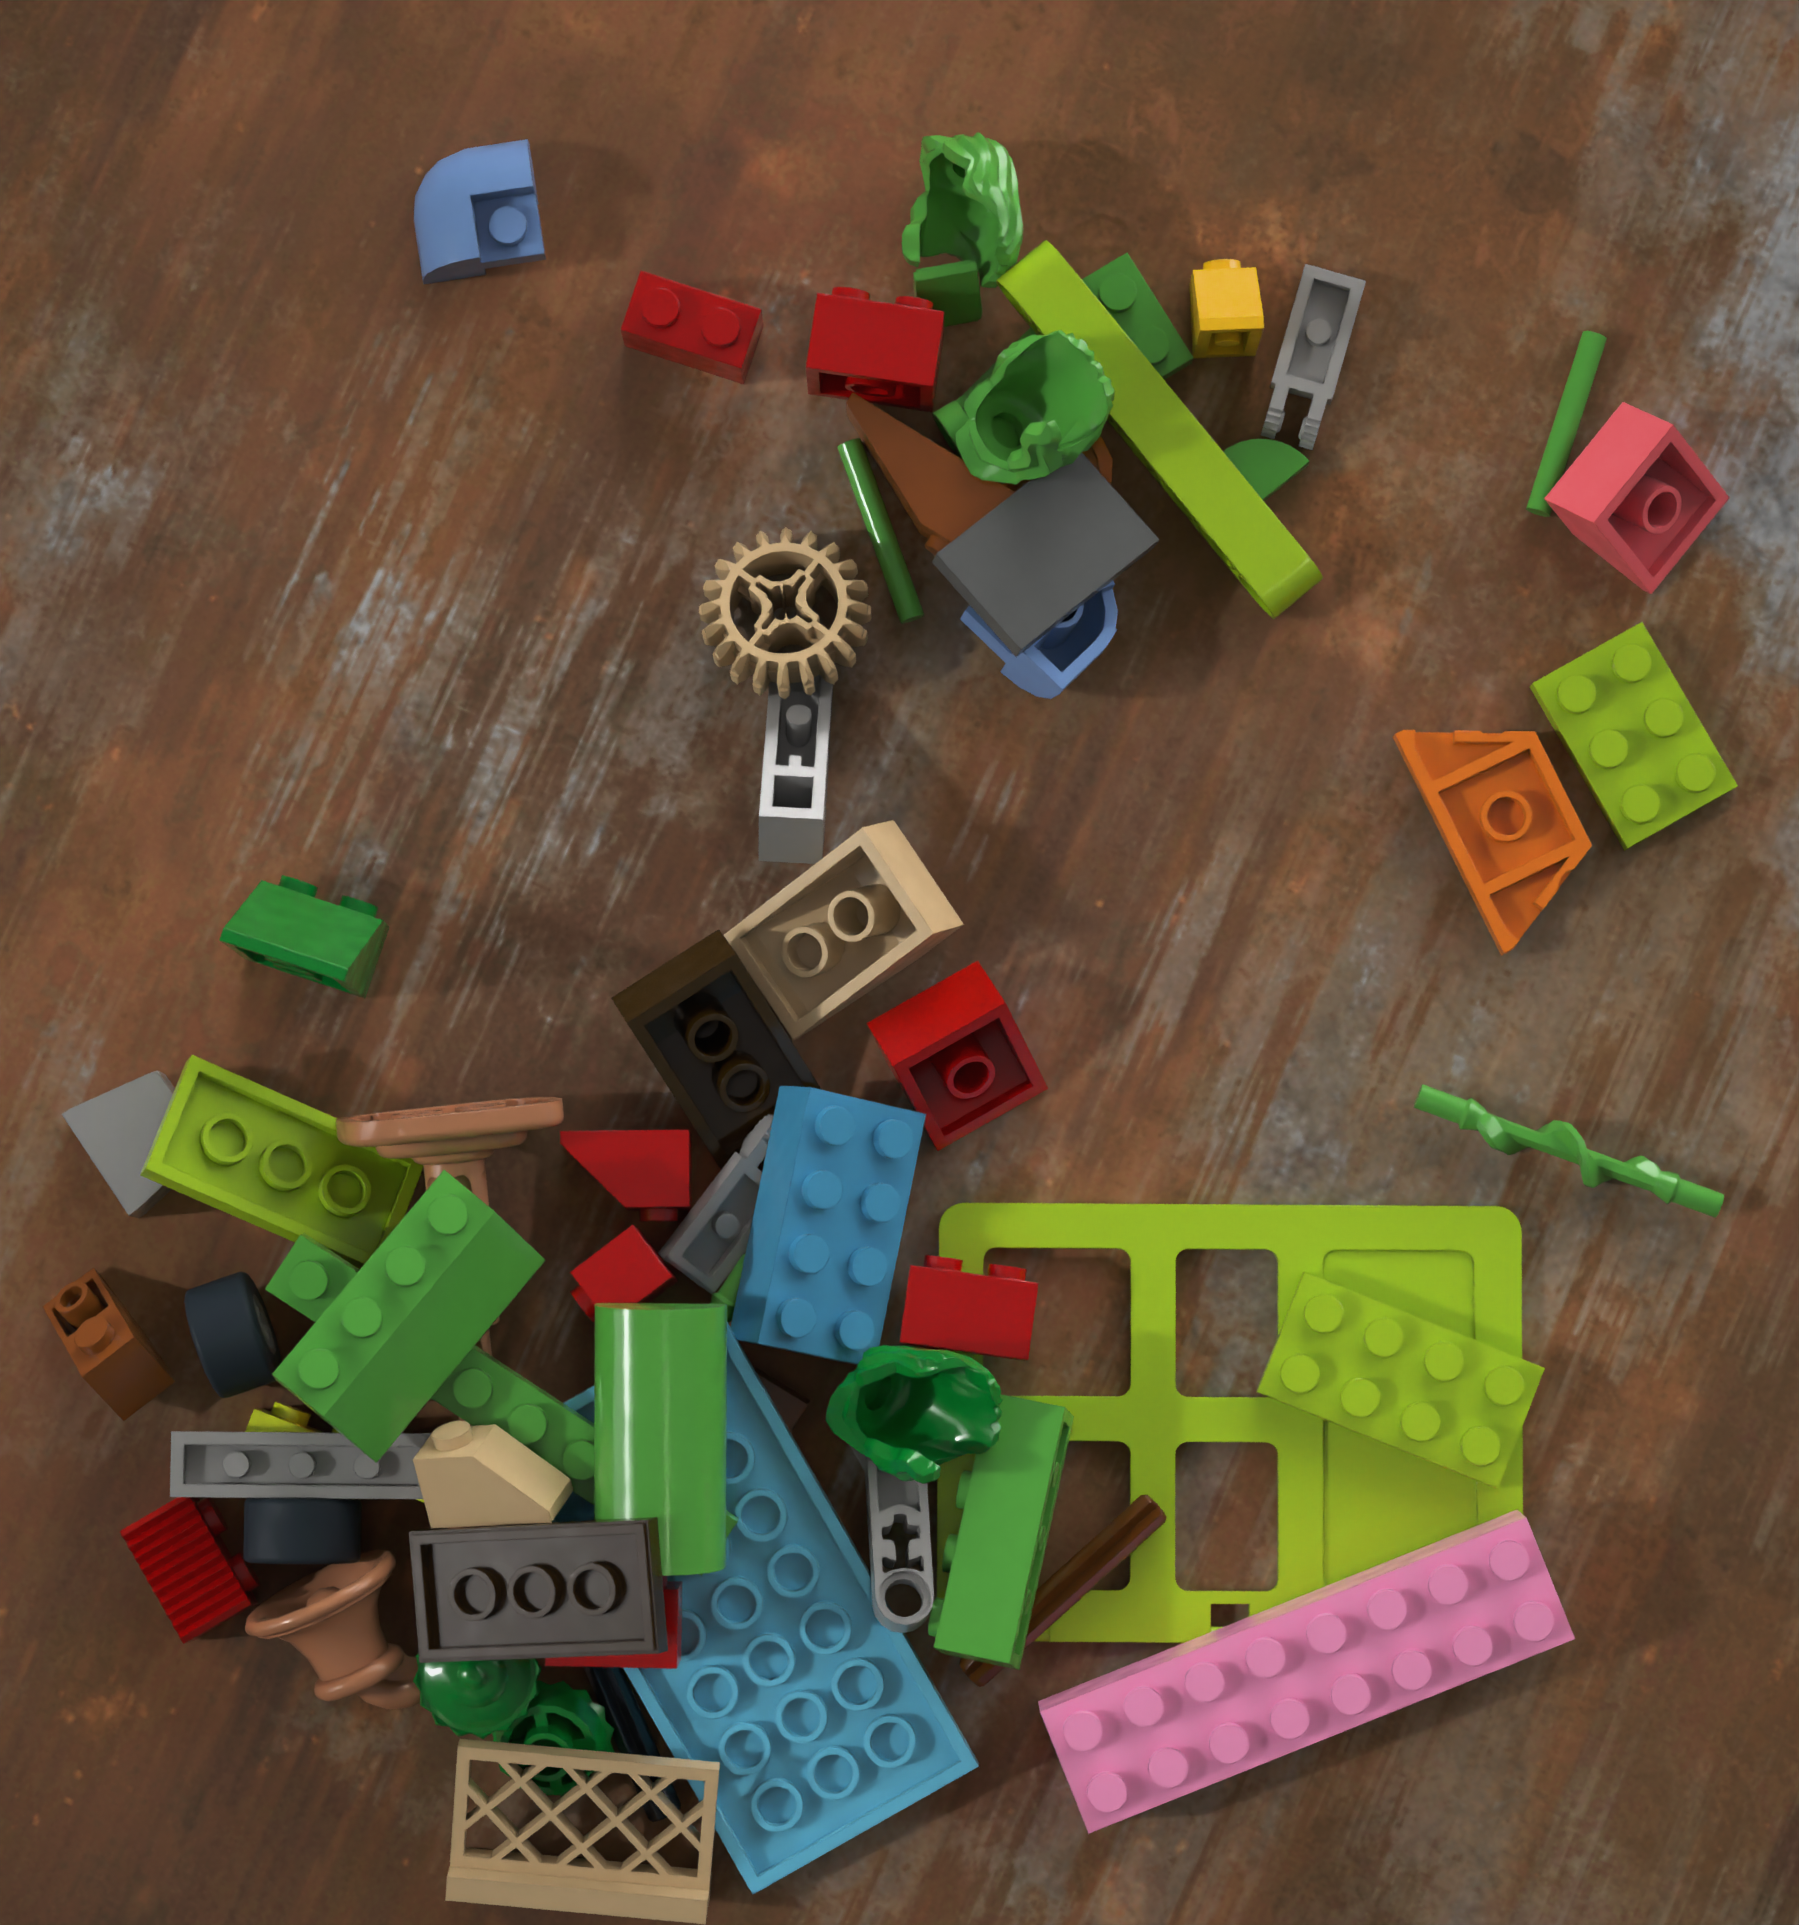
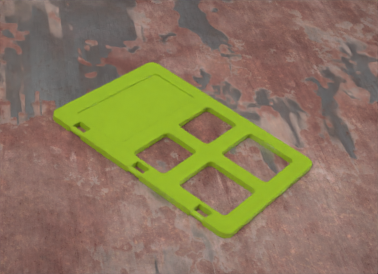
[937,1203,1523,1643]

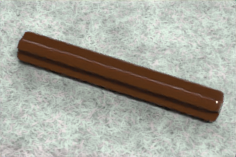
[959,1494,1167,1687]

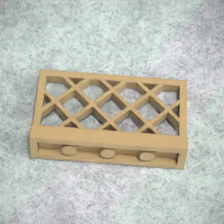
[445,1738,720,1924]

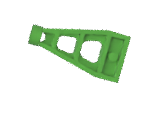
[932,252,1194,456]

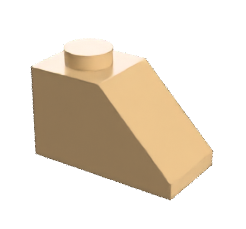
[413,1421,573,1529]

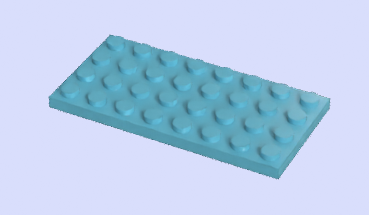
[552,1322,979,1895]

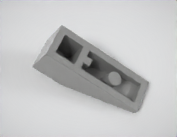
[759,675,833,864]

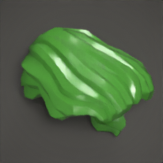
[902,132,1024,288]
[955,330,1115,484]

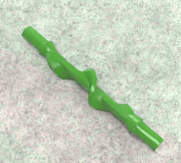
[1414,1084,1724,1218]

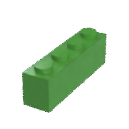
[928,1394,1074,1670]

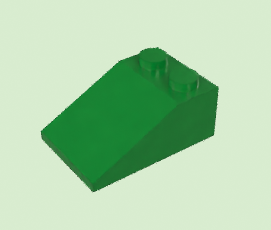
[219,875,389,999]

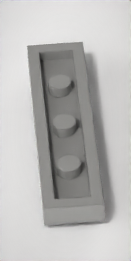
[170,1431,432,1499]

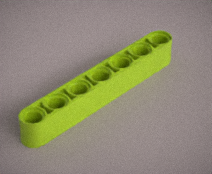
[996,240,1323,619]

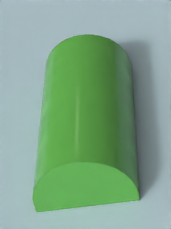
[594,1303,727,1576]

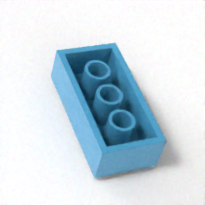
[731,1086,926,1365]

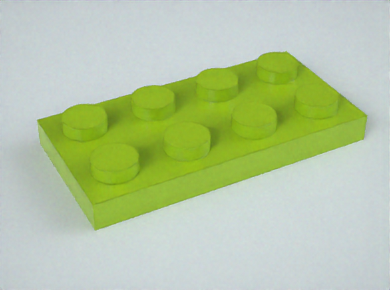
[140,1055,423,1269]
[1256,1272,1545,1488]

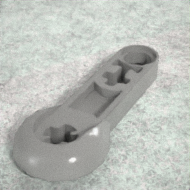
[850,1446,934,1633]

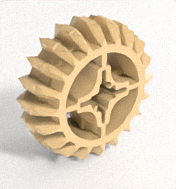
[699,527,872,699]

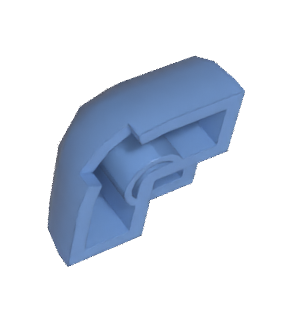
[414,139,546,284]
[960,581,1118,699]

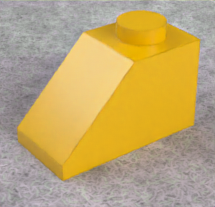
[1189,259,1264,358]

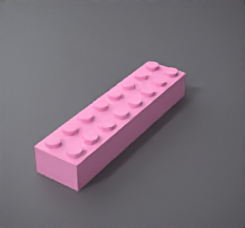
[1038,1510,1575,1833]

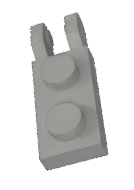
[1261,264,1366,450]
[658,1114,774,1294]

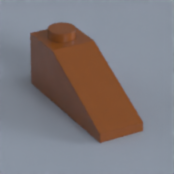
[846,393,1015,555]

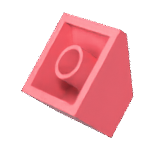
[1544,402,1730,594]

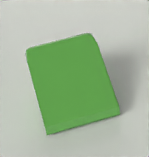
[913,259,982,327]

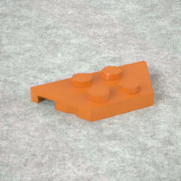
[1393,730,1592,956]

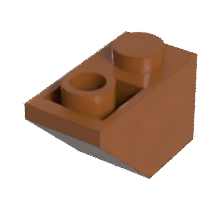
[42,1267,175,1421]

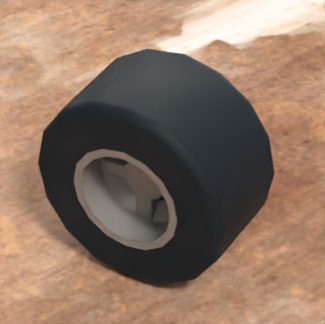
[184,1272,282,1398]
[243,1498,362,1564]

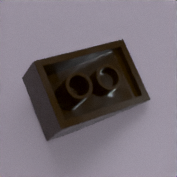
[611,929,822,1169]

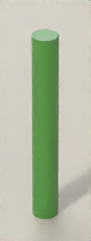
[1526,331,1607,517]
[837,438,924,624]

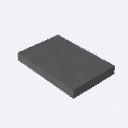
[932,452,1160,657]

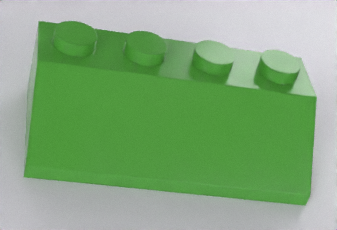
[272,1170,545,1463]

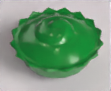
[413,1653,542,1739]
[492,1680,615,1797]

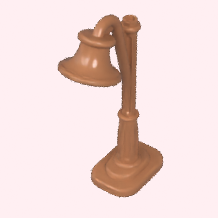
[245,1097,564,1710]

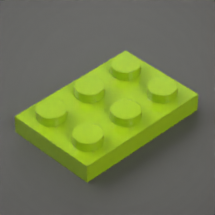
[1530,622,1738,851]

